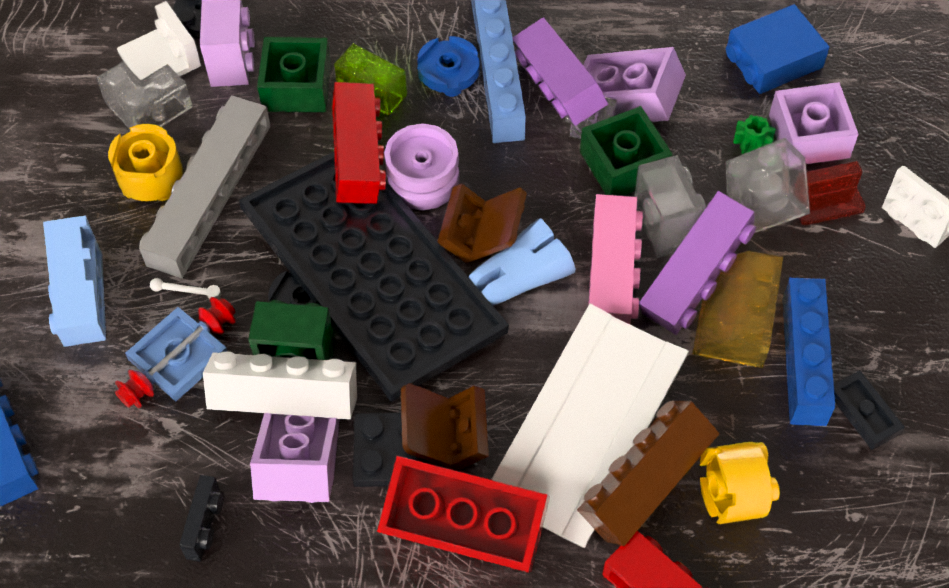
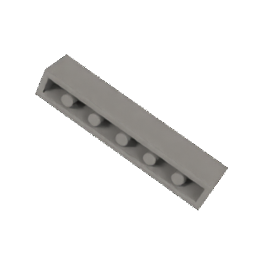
[139,95,271,279]

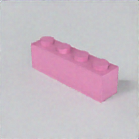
[588,194,643,324]

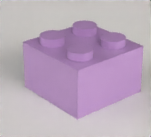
[200,0,255,87]
[769,82,858,167]

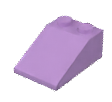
[583,47,686,122]
[250,413,340,503]

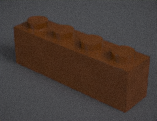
[577,400,720,546]

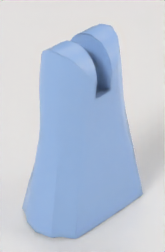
[468,218,576,306]

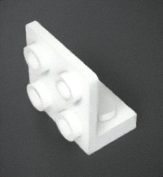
[117,1,201,92]
[882,166,949,248]

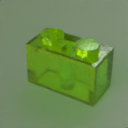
[334,43,407,116]

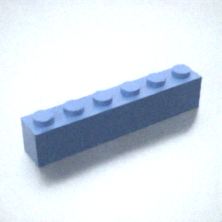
[471,0,526,143]

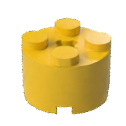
[108,124,183,201]
[700,442,780,524]

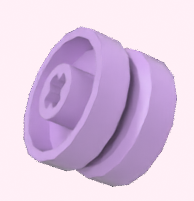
[384,124,459,211]

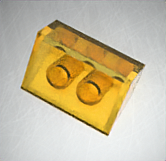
[692,251,783,368]

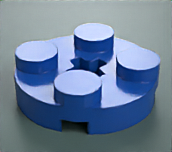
[417,36,480,97]

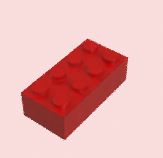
[377,456,550,572]

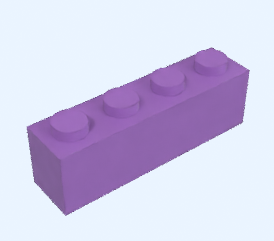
[512,17,608,126]
[639,191,756,335]

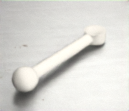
[150,278,221,299]

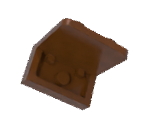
[437,184,527,263]
[401,383,489,471]

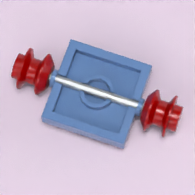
[115,297,236,408]

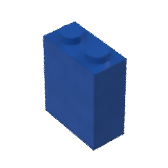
[726,4,829,94]

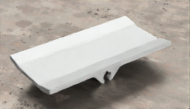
[492,303,689,549]

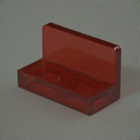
[788,161,866,225]

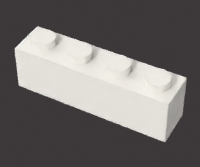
[203,352,357,419]

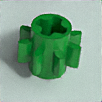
[733,115,776,157]

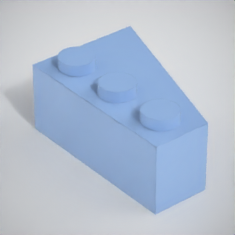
[43,215,106,347]

